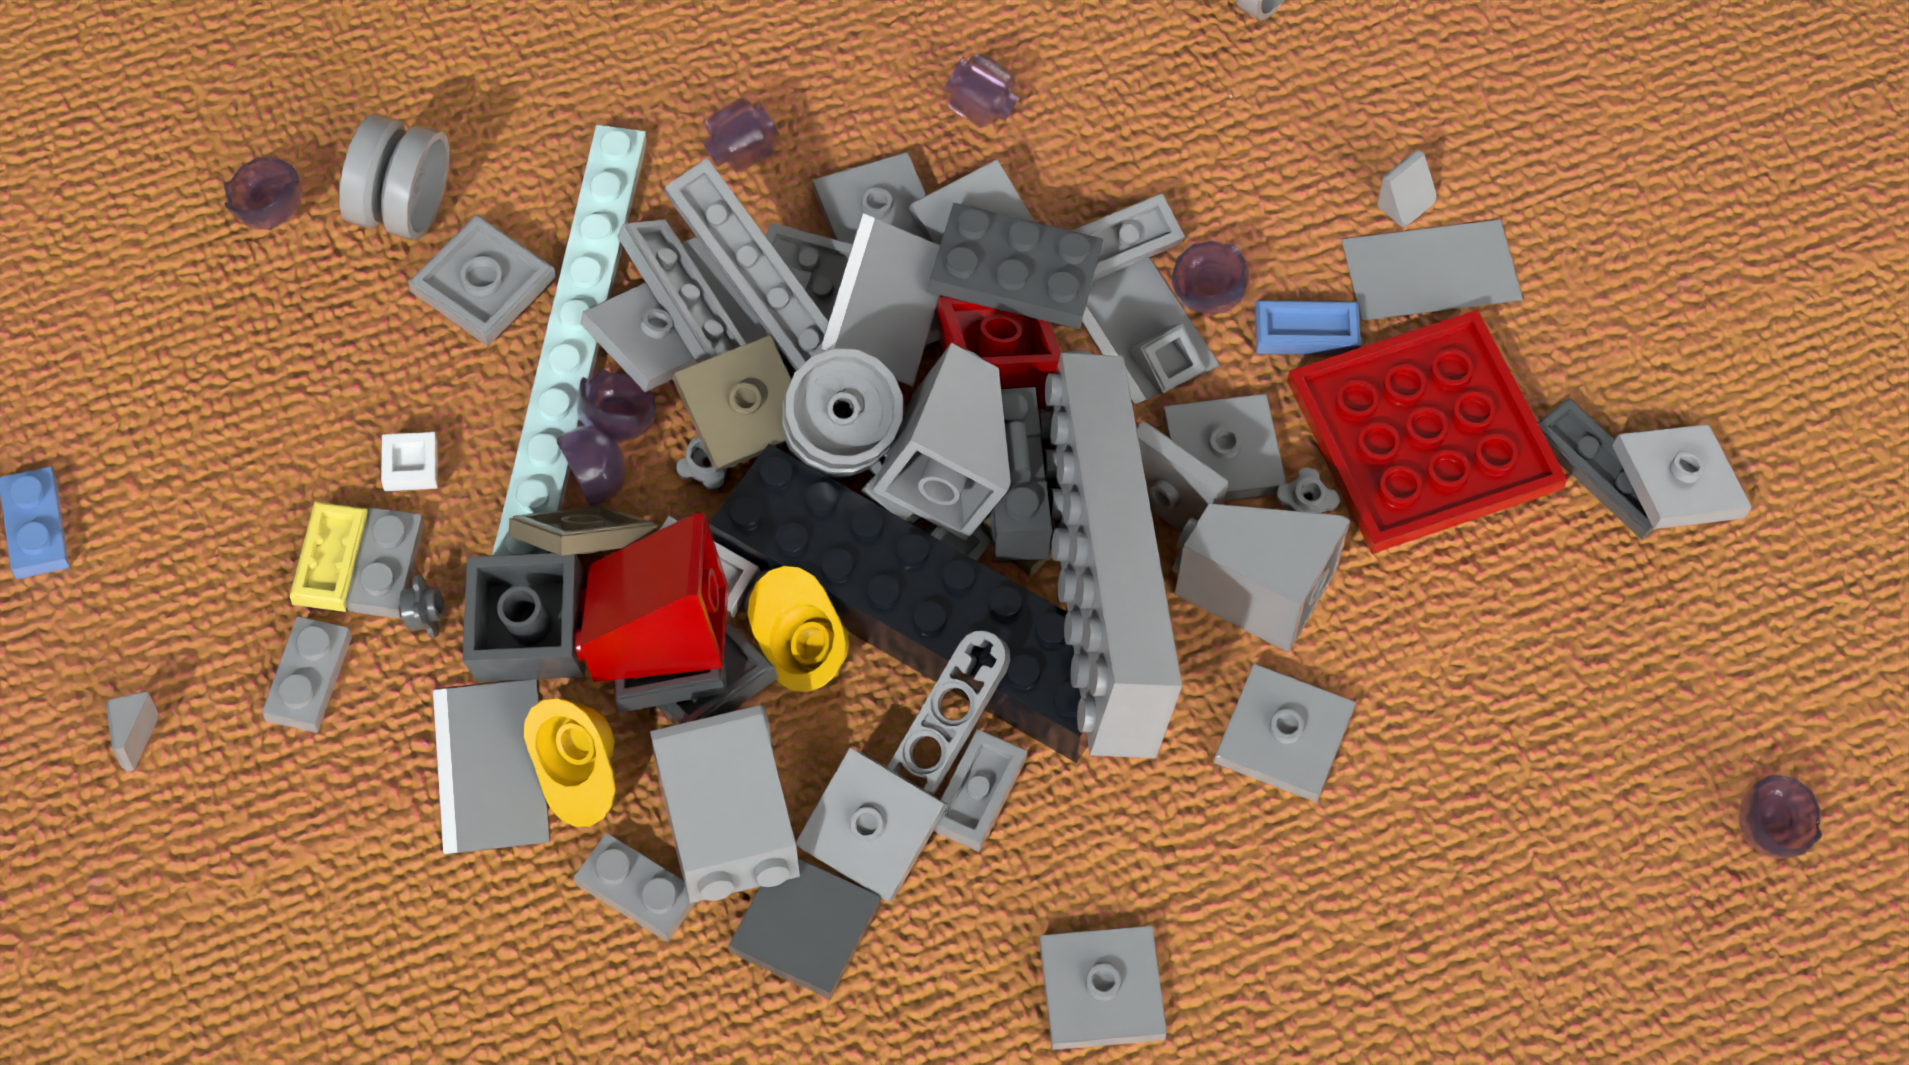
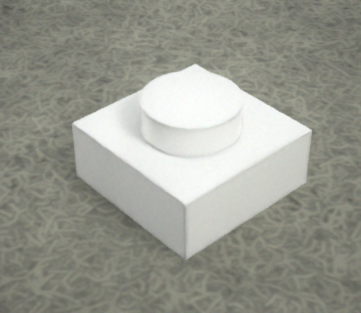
[381,432,438,491]

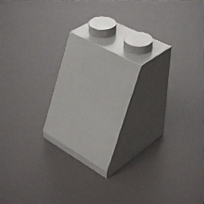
[872,343,1011,540]
[1172,504,1350,653]
[650,705,800,904]

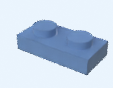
[0,467,70,579]

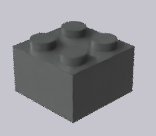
[462,553,588,682]

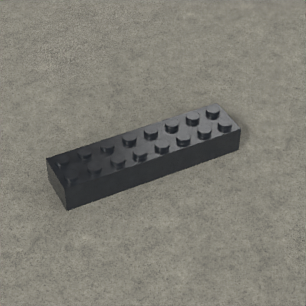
[709,444,1088,763]

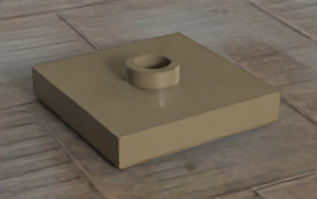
[672,335,791,473]
[509,505,658,556]

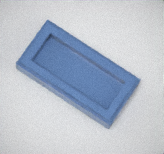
[1254,300,1361,355]

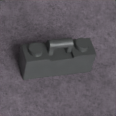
[990,387,1052,562]

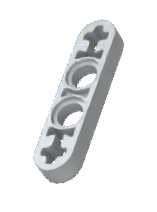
[887,631,1011,795]

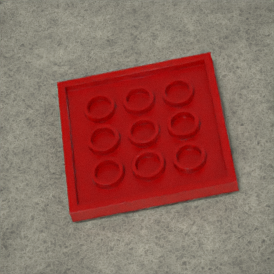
[1287,310,1567,554]

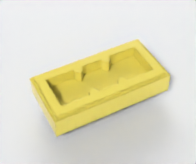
[290,502,368,612]

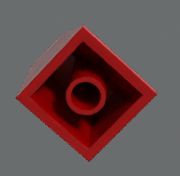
[574,513,729,682]

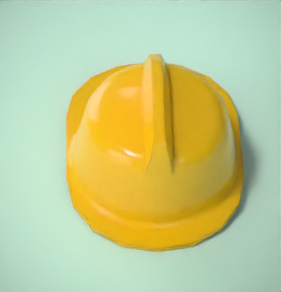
[748,566,849,692]
[524,698,615,827]

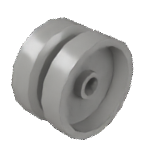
[339,113,450,241]
[781,348,903,477]

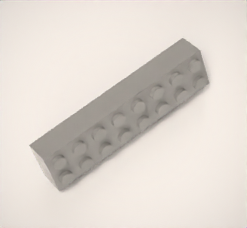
[1038,352,1182,758]

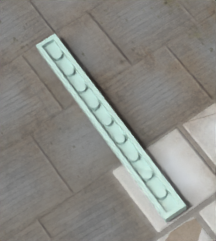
[492,125,647,556]

